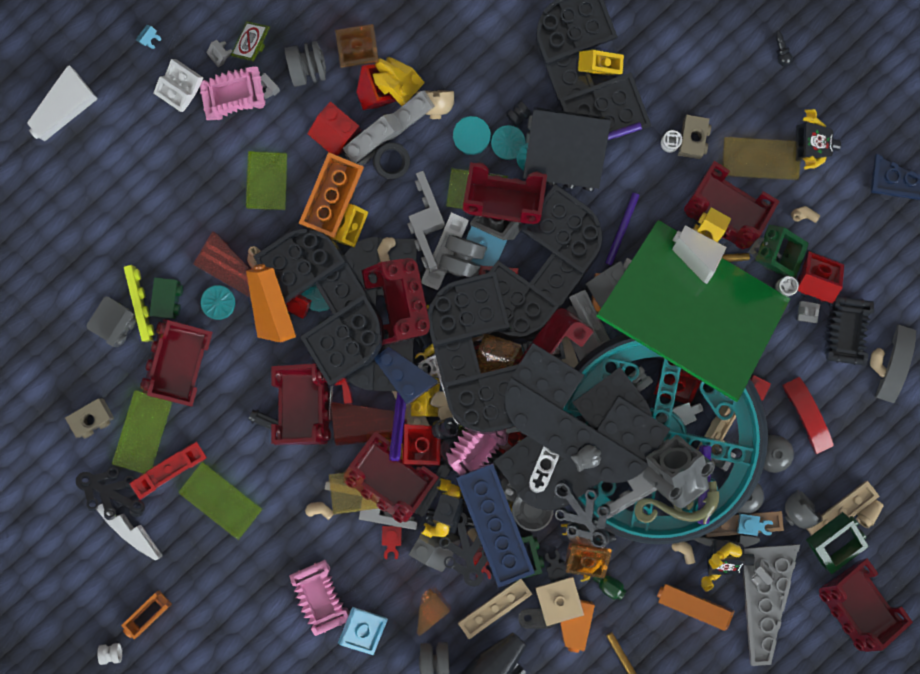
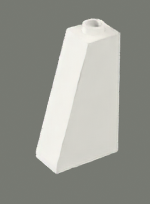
[27,65,98,141]

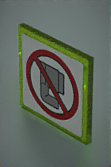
[231,21,270,62]

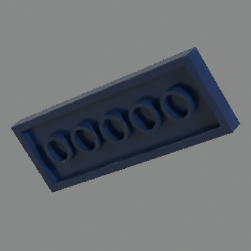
[456,463,535,588]

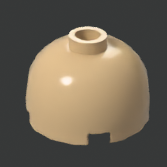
[417,91,454,119]

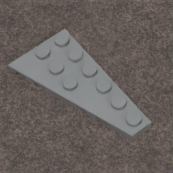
[742,544,800,666]

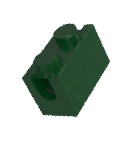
[149,277,183,319]

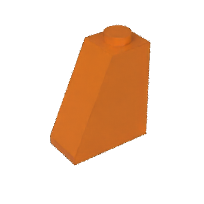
[560,600,595,653]

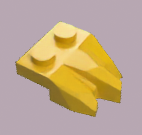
[372,57,425,106]

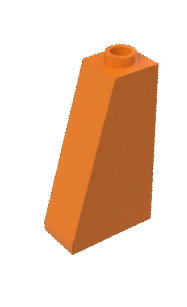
[246,264,296,343]
[657,584,735,631]

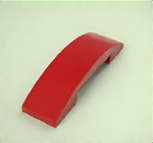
[782,377,834,454]
[129,441,207,499]

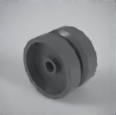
[419,642,450,674]

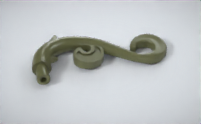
[634,481,719,524]

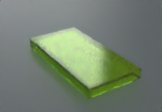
[112,390,172,473]
[178,462,263,540]

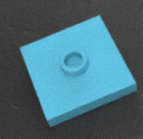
[466,226,507,266]
[338,607,388,655]

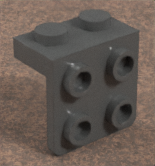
[87,296,137,347]

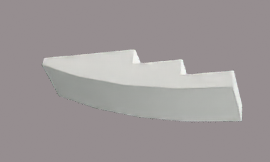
[97,504,163,560]

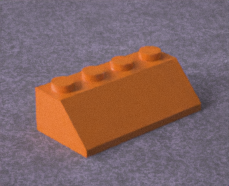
[299,152,364,238]

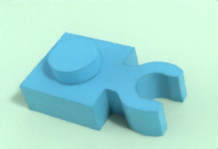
[737,513,773,536]

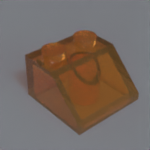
[335,24,379,68]
[476,334,523,374]
[566,542,612,578]
[417,588,451,636]

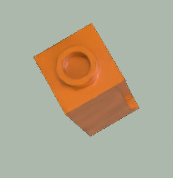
[121,591,172,639]

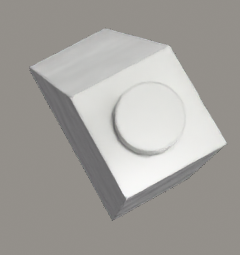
[672,225,727,284]

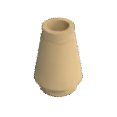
[856,500,884,528]

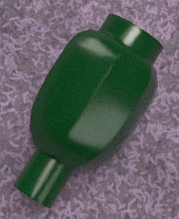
[592,573,627,600]

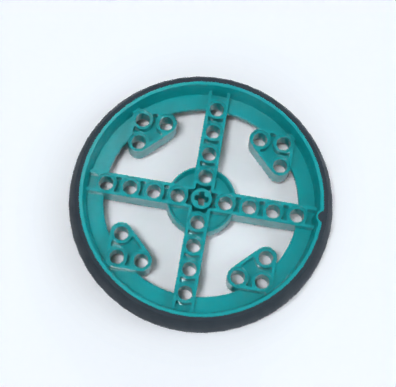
[563,334,768,544]

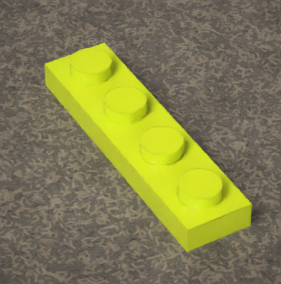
[124,265,155,342]

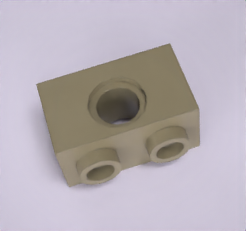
[678,115,711,159]
[65,398,114,439]

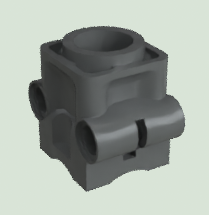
[643,435,714,508]

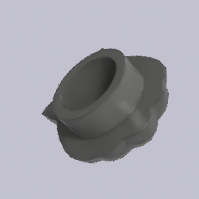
[571,445,601,472]

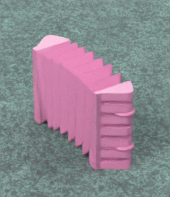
[200,67,266,120]
[446,430,509,475]
[289,560,349,636]

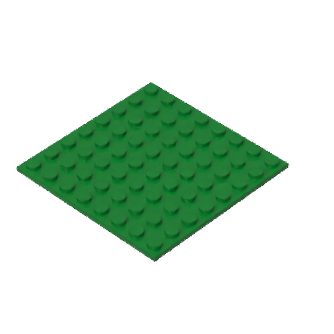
[596,220,790,402]

